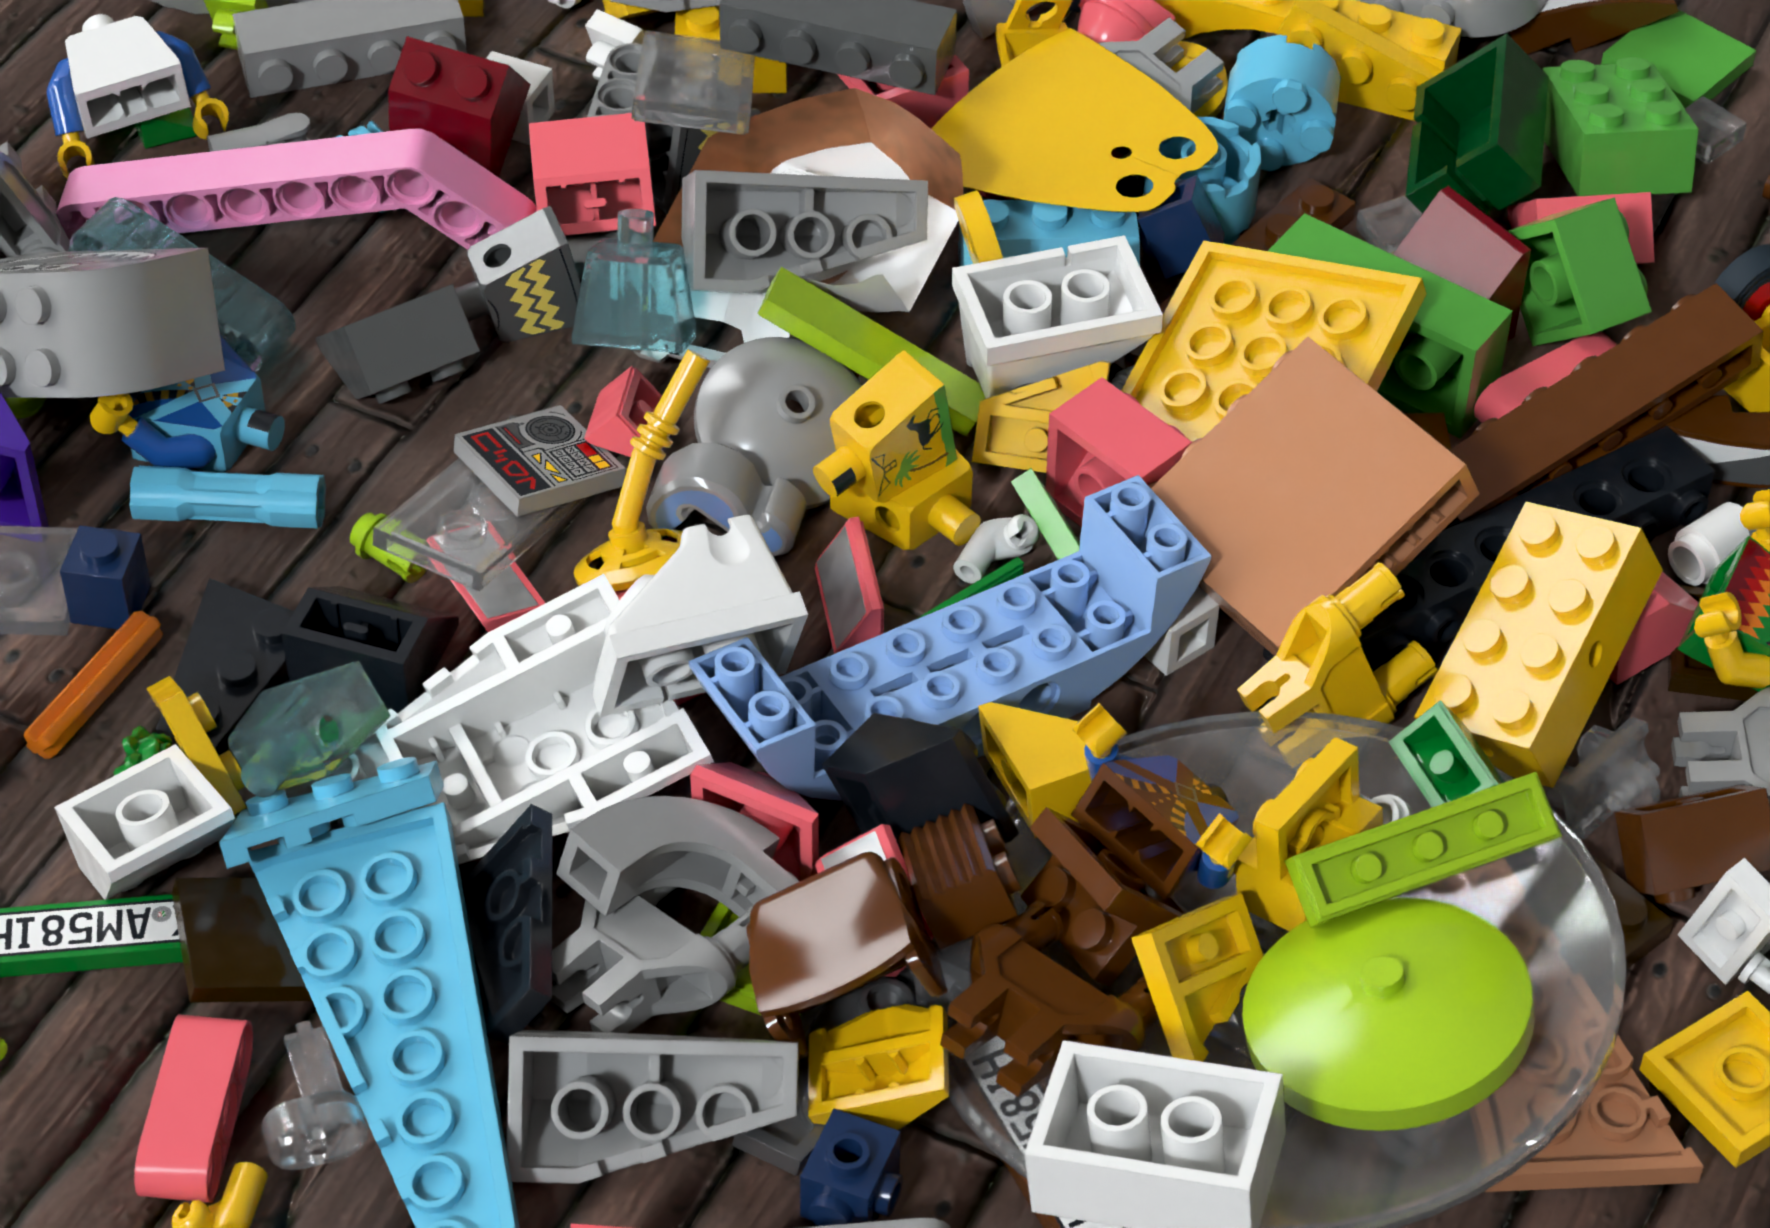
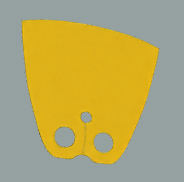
[931,28,1218,212]

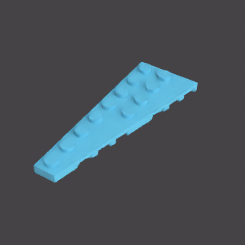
[249,802,520,1228]

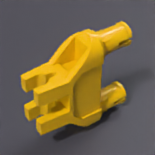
[1237,562,1438,770]

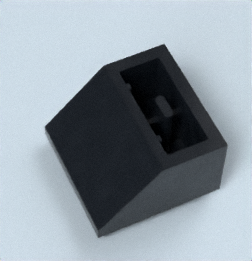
[282,586,459,713]
[822,713,1019,856]

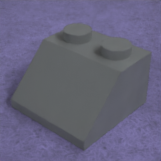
[315,284,480,404]

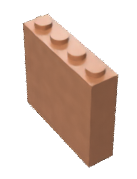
[1148,336,1480,656]

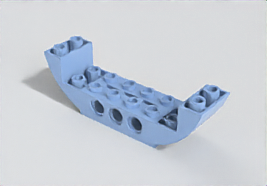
[689,475,1211,801]

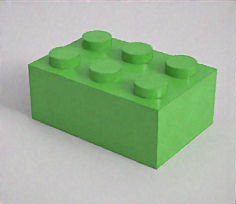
[1543,57,1699,196]

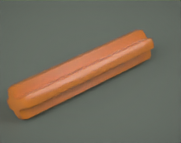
[24,611,163,759]

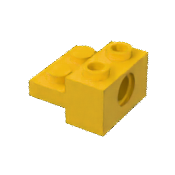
[1234,737,1383,931]

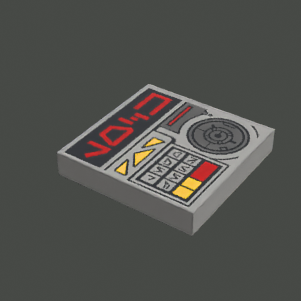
[454,405,626,517]

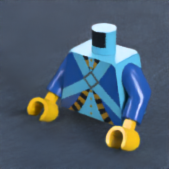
[90,335,285,472]

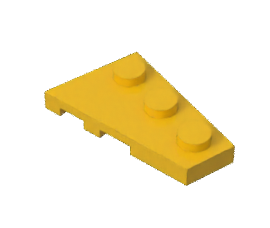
[1276,0,1443,121]

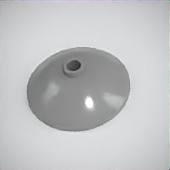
[694,337,862,510]

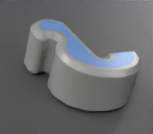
[646,443,807,556]

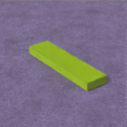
[757,266,985,436]
[1285,772,1562,927]

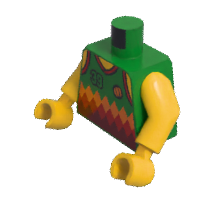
[1677,489,1770,692]

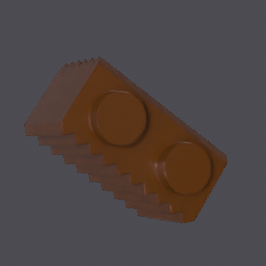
[898,803,1022,952]

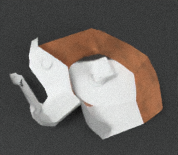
[621,88,963,368]

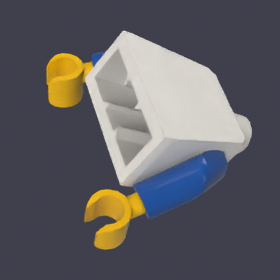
[47,14,229,179]

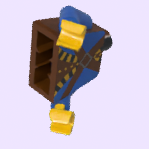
[1071,703,1252,900]

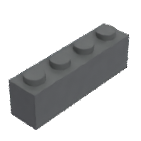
[719,0,957,95]

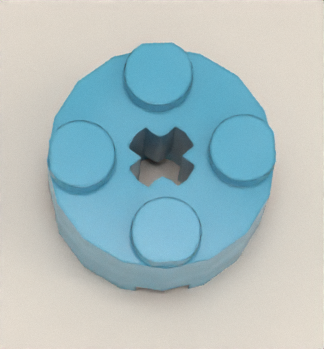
[1223,35,1341,171]
[1143,117,1261,245]

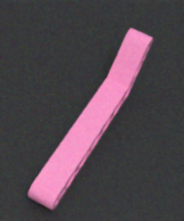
[56,129,537,250]

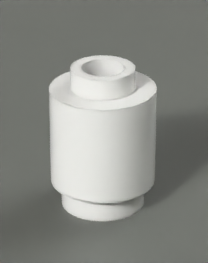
[1668,502,1750,586]

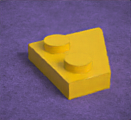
[972,360,1111,473]
[146,676,249,815]
[1131,893,1263,1062]

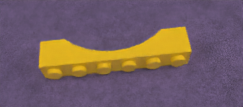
[1154,0,1462,71]

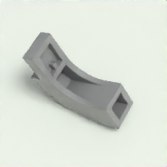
[556,796,799,917]

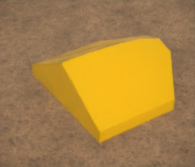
[808,1004,949,1130]

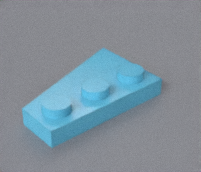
[219,757,444,869]

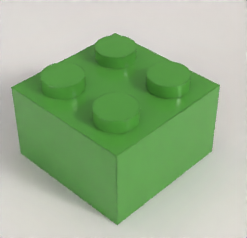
[1508,197,1652,346]

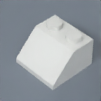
[54,744,235,900]

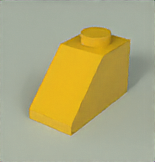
[978,702,1091,838]

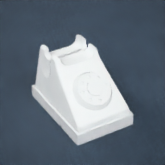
[952,235,1163,399]
[592,515,808,717]

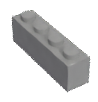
[233,0,467,98]

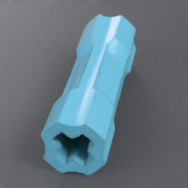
[129,465,326,529]

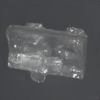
[1542,716,1661,839]

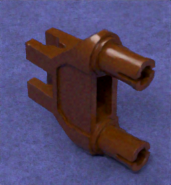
[940,901,1159,1098]

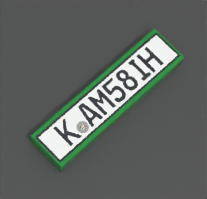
[0,894,183,978]

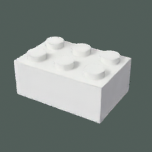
[1024,1040,1286,1228]

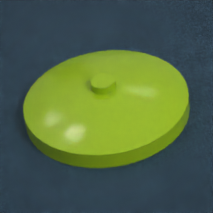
[1242,897,1535,1131]

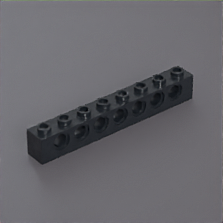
[1263,426,1715,672]

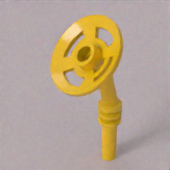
[574,349,710,591]

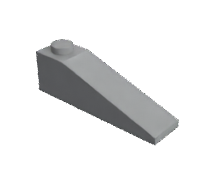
[681,170,928,293]
[507,1030,799,1184]

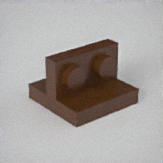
[1020,807,1188,987]

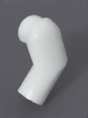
[953,514,1040,583]

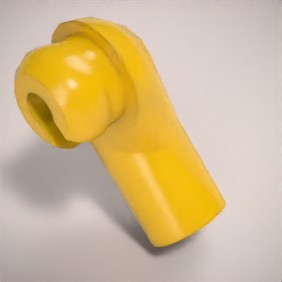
[171,1162,268,1228]

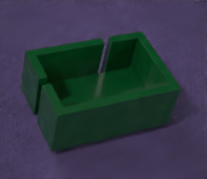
[1405,34,1549,217]

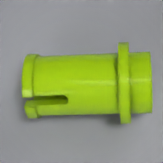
[350,512,432,583]

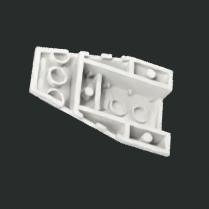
[285,574,714,865]

